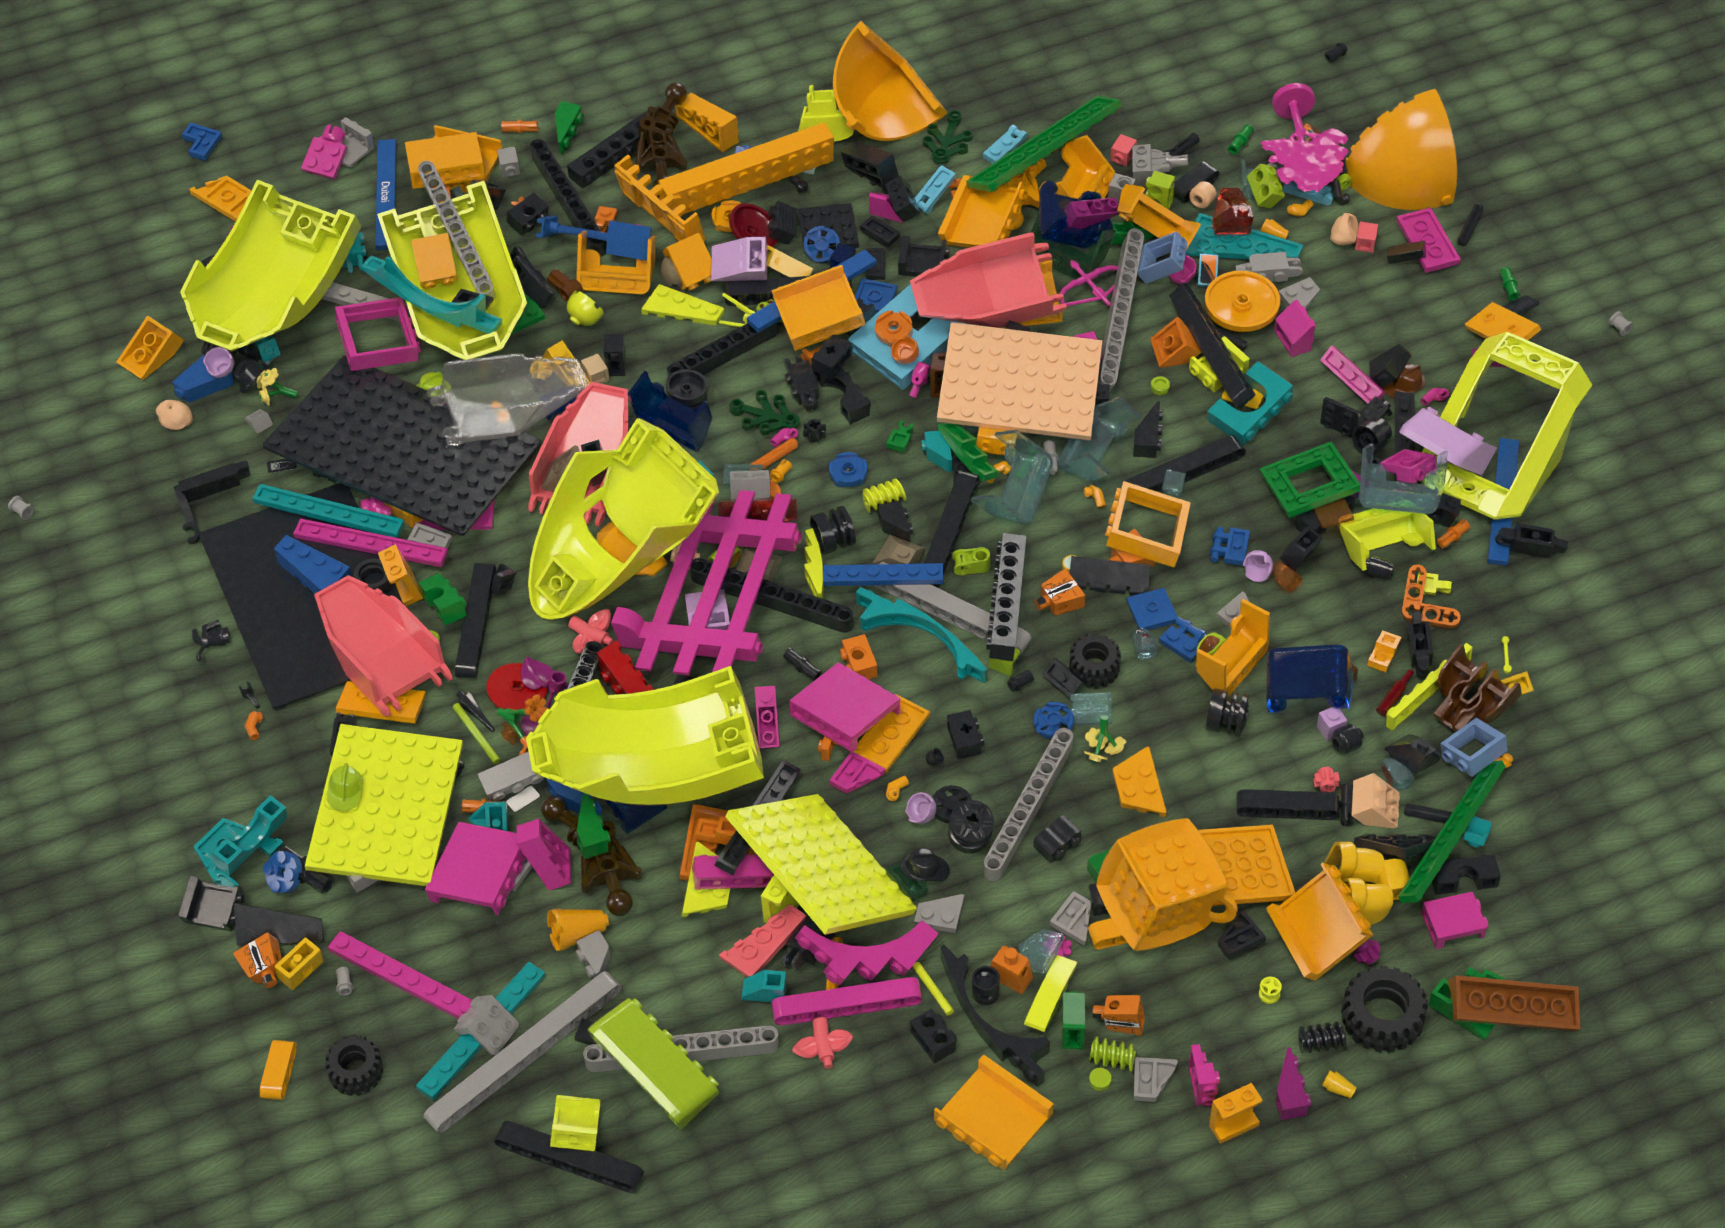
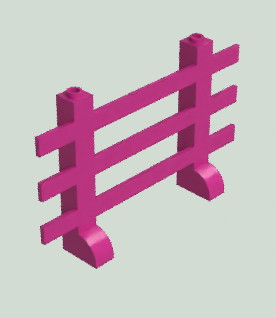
[611,490,802,675]

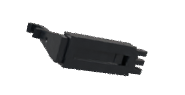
[173,461,251,544]

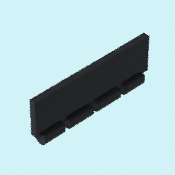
[1069,556,1151,595]

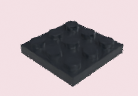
[797,203,859,254]

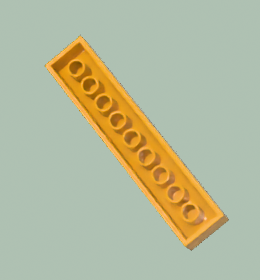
[659,122,834,214]

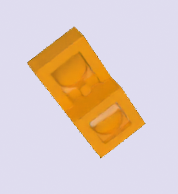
[1367,630,1402,672]

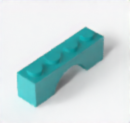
[212,795,287,876]

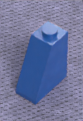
[172,355,235,403]

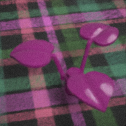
[521,656,608,736]

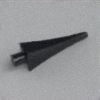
[456,690,495,732]

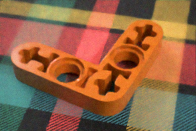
[1402,565,1461,629]

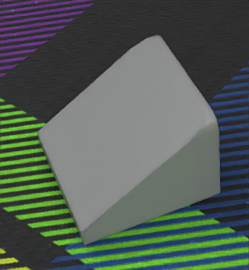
[245,409,273,433]

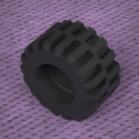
[1069,633,1121,689]
[325,1035,383,1096]

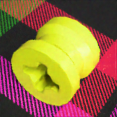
[1259,977,1282,1004]

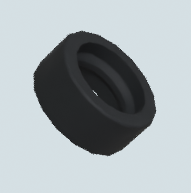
[353,558,392,594]

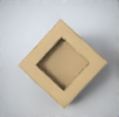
[581,354,609,384]

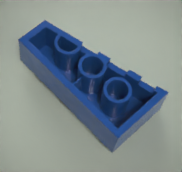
[274,535,352,594]

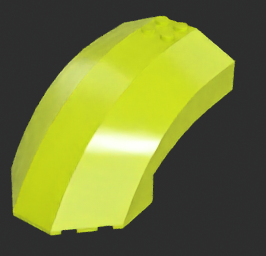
[180,180,362,351]
[377,181,527,361]
[526,666,764,805]

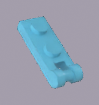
[983,125,1028,164]
[915,165,956,214]
[1283,180,1334,205]

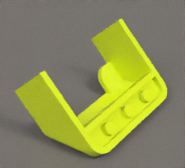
[1339,500,1436,571]

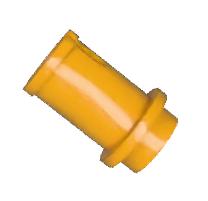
[770,459,792,483]

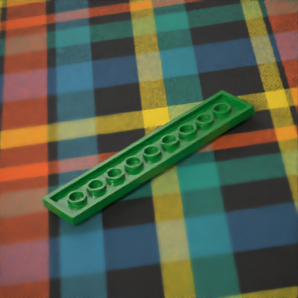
[966,96,1122,192]

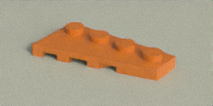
[679,804,728,881]

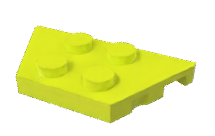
[681,842,730,917]

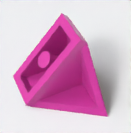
[869,192,903,223]

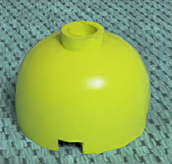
[566,290,604,326]

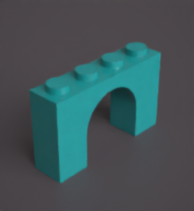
[1207,361,1294,446]

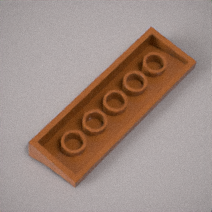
[1447,976,1580,1031]

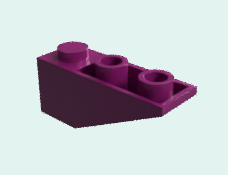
[1061,197,1120,230]
[1275,1047,1311,1120]

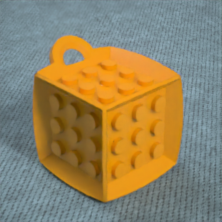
[1096,818,1238,951]

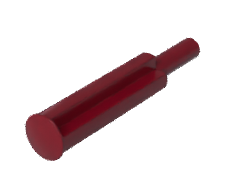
[1376,669,1414,717]

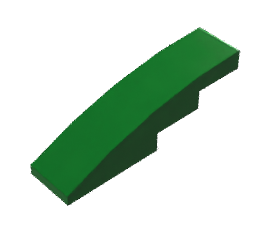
[937,423,999,482]

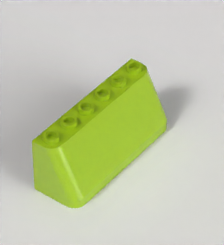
[587,998,719,1130]

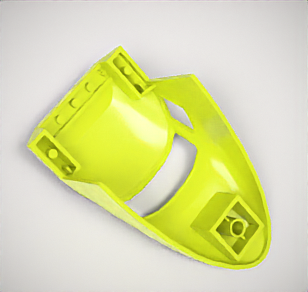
[528,418,719,619]

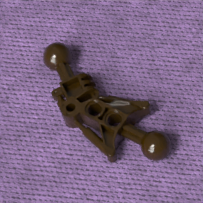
[635,82,688,197]
[541,796,642,916]

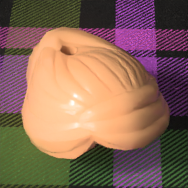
[1330,213,1359,246]
[156,400,193,430]

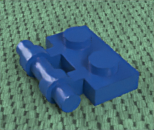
[1210,527,1250,566]
[1159,617,1207,663]

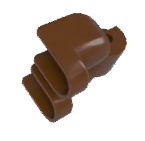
[1434,644,1522,732]

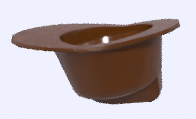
[1383,364,1426,398]

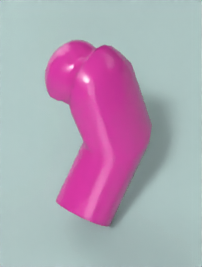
[1420,388,1449,406]
[770,428,799,447]

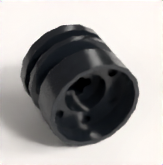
[810,505,856,555]
[1206,688,1249,737]
[948,800,994,854]

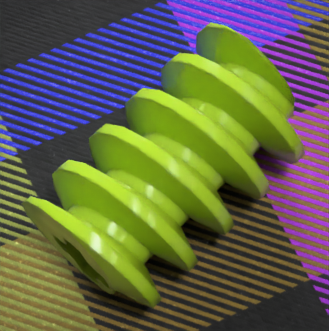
[1089,1036,1136,1072]

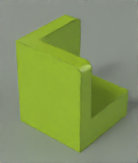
[989,648,1020,676]

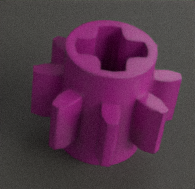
[1354,939,1381,964]

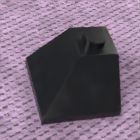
[1384,734,1441,774]

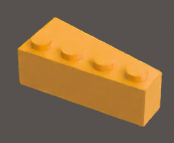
[675,93,739,153]

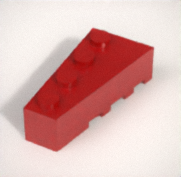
[597,640,654,695]

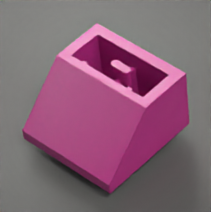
[1274,300,1316,357]

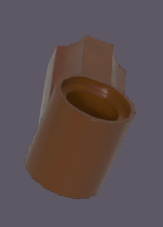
[547,269,583,302]

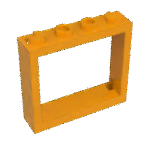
[1105,481,1191,567]

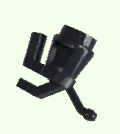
[192,619,231,661]

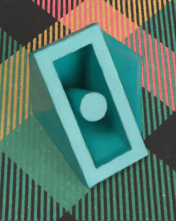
[468,801,509,832]

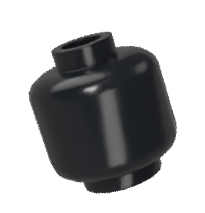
[1331,724,1364,754]

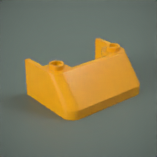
[1117,184,1201,250]
[576,231,656,294]
[1195,599,1270,698]

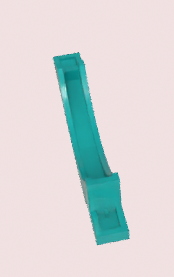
[361,255,502,334]
[856,587,987,684]

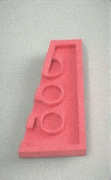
[719,904,807,977]

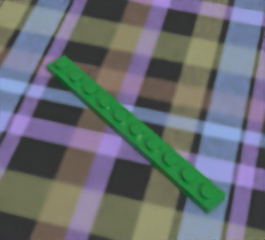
[1398,760,1506,903]

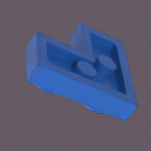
[182,123,223,161]

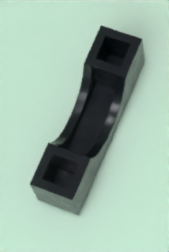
[812,362,871,425]

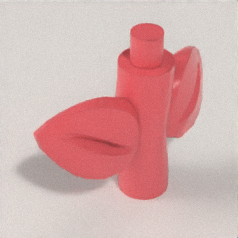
[568,609,614,653]
[792,1017,853,1069]

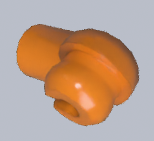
[245,711,263,741]

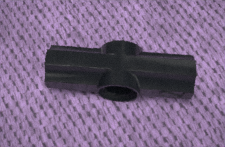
[278,846,334,894]

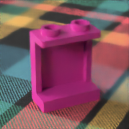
[1421,892,1488,949]

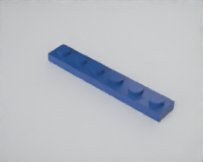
[823,563,943,586]

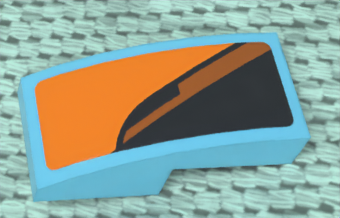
[1198,254,1218,288]

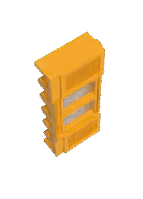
[614,155,706,242]

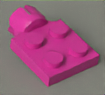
[301,125,348,180]

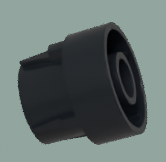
[1352,417,1392,456]

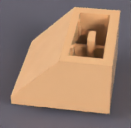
[1352,773,1400,829]

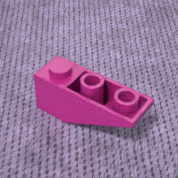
[755,686,779,748]

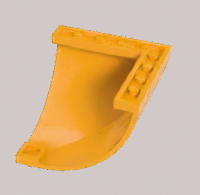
[833,21,948,141]

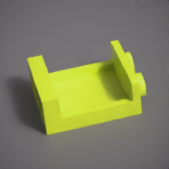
[1189,336,1250,392]
[761,875,799,923]
[550,1095,601,1151]

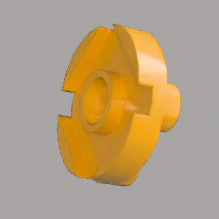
[712,200,741,232]

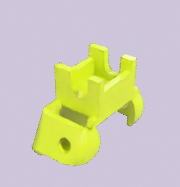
[798,85,854,141]

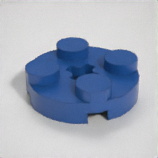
[829,452,868,487]
[263,851,302,893]

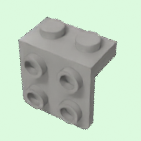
[341,117,374,167]
[454,995,519,1055]

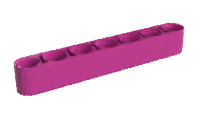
[771,977,923,1025]

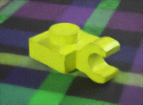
[1415,572,1452,596]

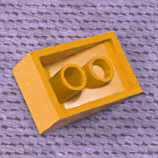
[116,315,184,380]

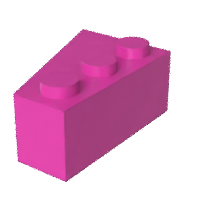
[515,819,571,891]

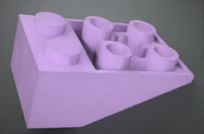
[711,237,768,281]
[685,589,730,630]

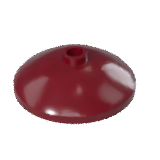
[729,203,778,247]

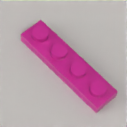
[1320,345,1386,403]

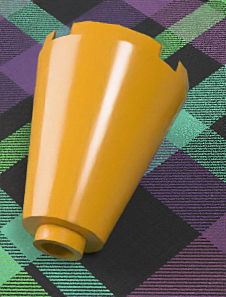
[547,909,609,951]

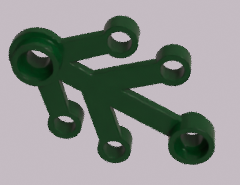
[923,110,973,164]
[729,390,800,435]

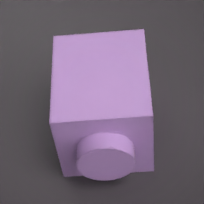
[1317,705,1347,742]

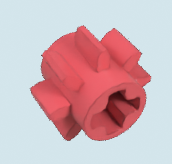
[1314,767,1340,792]

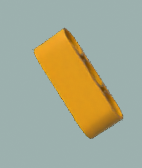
[1088,918,1128,950]
[260,1040,297,1100]

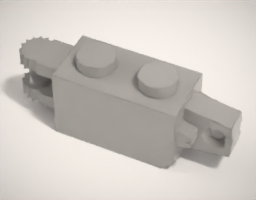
[1235,252,1303,282]

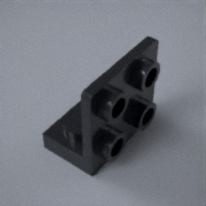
[1320,397,1365,437]

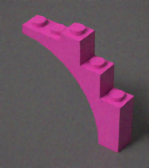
[795,920,939,986]

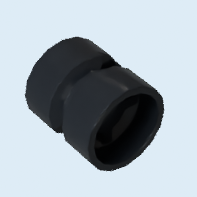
[972,966,1000,1005]

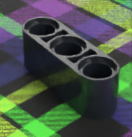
[1174,161,1220,203]

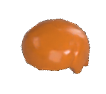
[891,336,919,364]

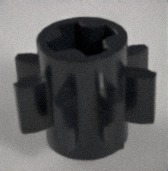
[803,419,826,442]

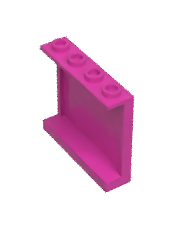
[790,662,900,752]
[425,822,526,915]

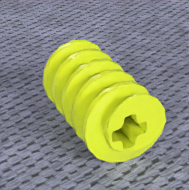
[862,479,906,513]

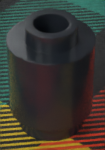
[1366,555,1395,580]

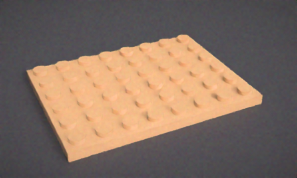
[937,322,1102,440]

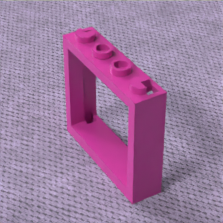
[335,297,421,371]

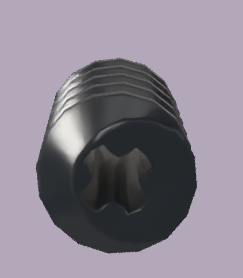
[1298,1021,1346,1054]

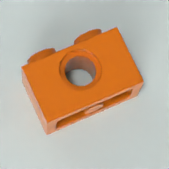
[839,634,878,679]

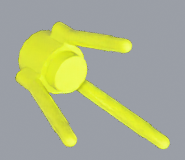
[719,293,755,327]

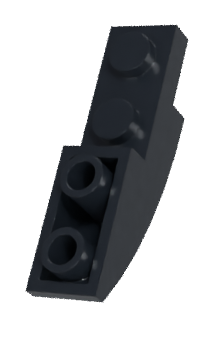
[510,246,554,308]

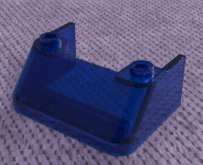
[627,370,713,452]

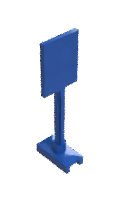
[536,215,652,260]

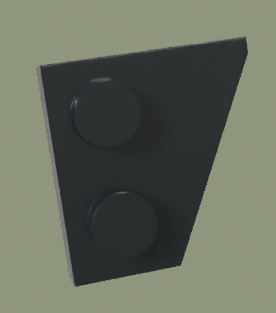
[1218,909,1266,960]

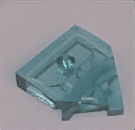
[1018,929,1064,975]

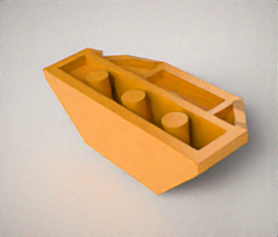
[597,522,667,577]

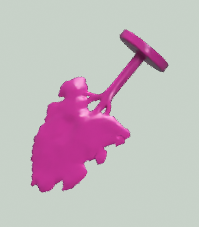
[1261,83,1349,192]

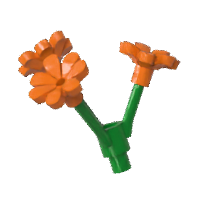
[497,695,549,755]

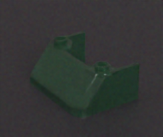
[1031,202,1116,279]

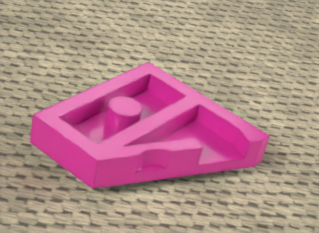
[829,752,885,794]

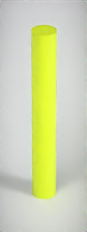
[912,962,954,1016]

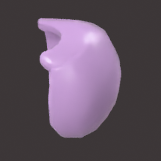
[203,347,234,378]
[1243,550,1273,582]
[905,792,937,824]

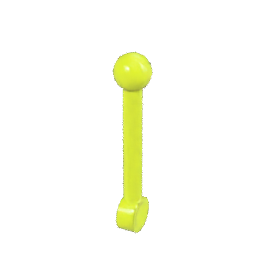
[1501,636,1512,674]

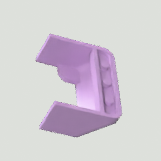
[1399,406,1497,475]

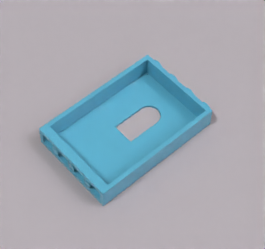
[848,272,975,390]

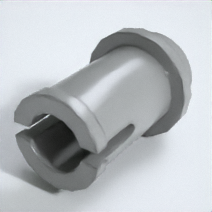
[335,967,353,996]

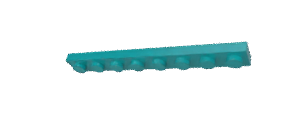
[252,484,405,538]
[416,962,546,1101]

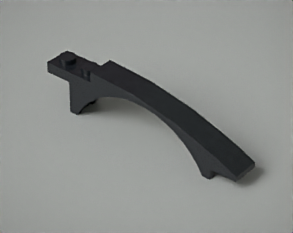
[941,944,1050,1087]

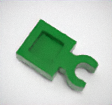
[886,420,913,453]

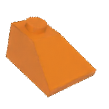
[1150,317,1201,368]

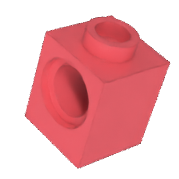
[1110,134,1137,167]
[1355,222,1378,253]

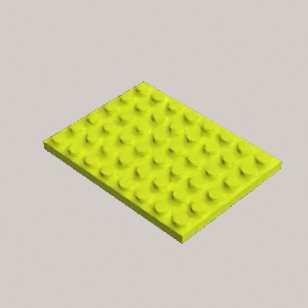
[305,724,463,886]
[725,794,917,935]

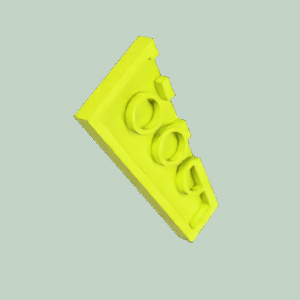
[641,284,725,326]

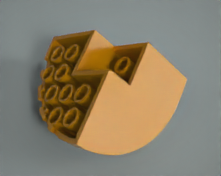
[1345,89,1457,210]

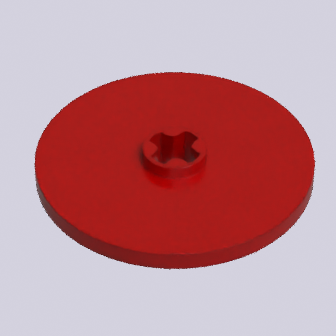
[486,663,548,710]

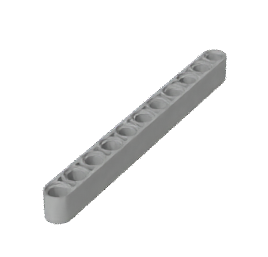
[1097,228,1144,393]
[423,971,622,1133]

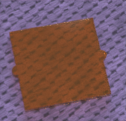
[1314,498,1354,528]

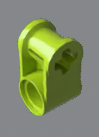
[952,547,991,575]

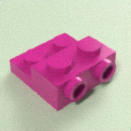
[1380,449,1437,484]
[1188,1044,1220,1106]

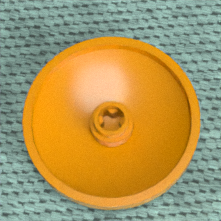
[1205,271,1280,332]

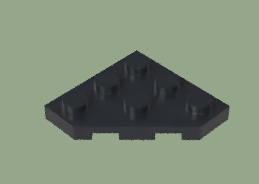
[1354,834,1437,860]

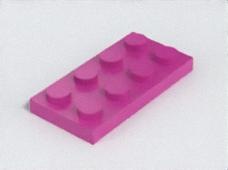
[1396,208,1461,273]

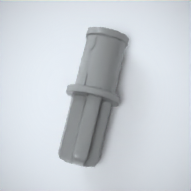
[1043,440,1058,475]

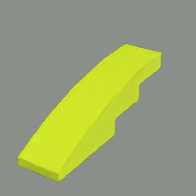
[804,528,824,599]
[1024,955,1077,1032]

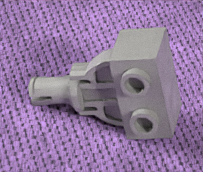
[1132,144,1188,186]

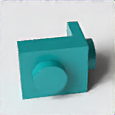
[253,335,281,362]
[1463,816,1492,847]

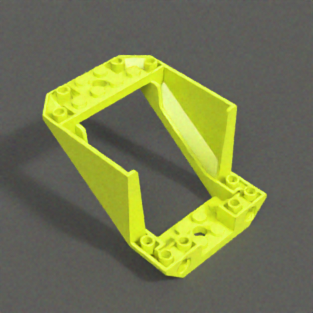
[1421,332,1592,520]

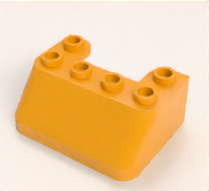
[1038,135,1115,214]

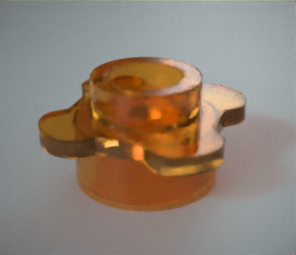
[501,722,519,745]

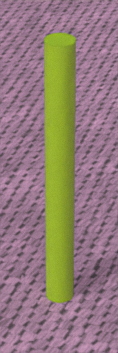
[452,703,501,764]

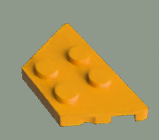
[189,176,251,222]
[1112,747,1167,817]

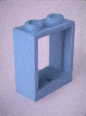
[1137,231,1187,284]
[1440,718,1508,777]

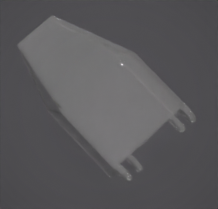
[427,353,589,446]

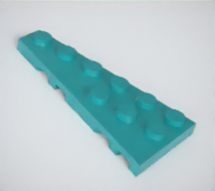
[1185,213,1303,259]

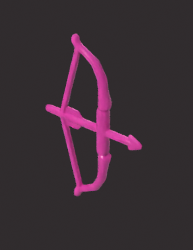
[1060,260,1118,307]

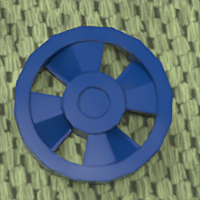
[803,226,840,263]
[1034,702,1074,739]

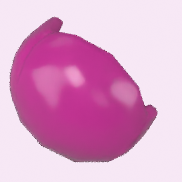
[1168,255,1196,284]

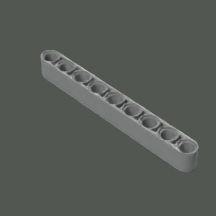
[418,161,495,298]
[873,562,1032,655]
[984,728,1073,882]
[583,1026,779,1072]

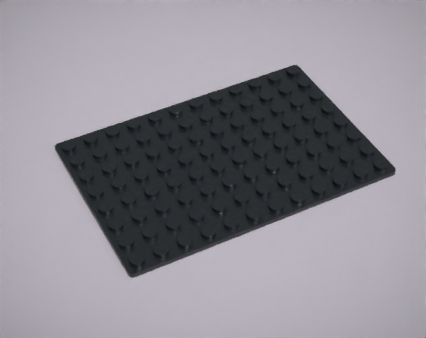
[263,356,541,536]
[199,483,404,709]

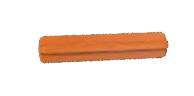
[749,438,798,471]

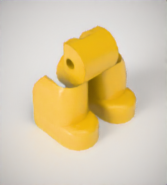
[1325,842,1410,925]

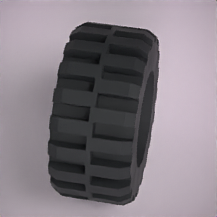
[1341,966,1428,1053]

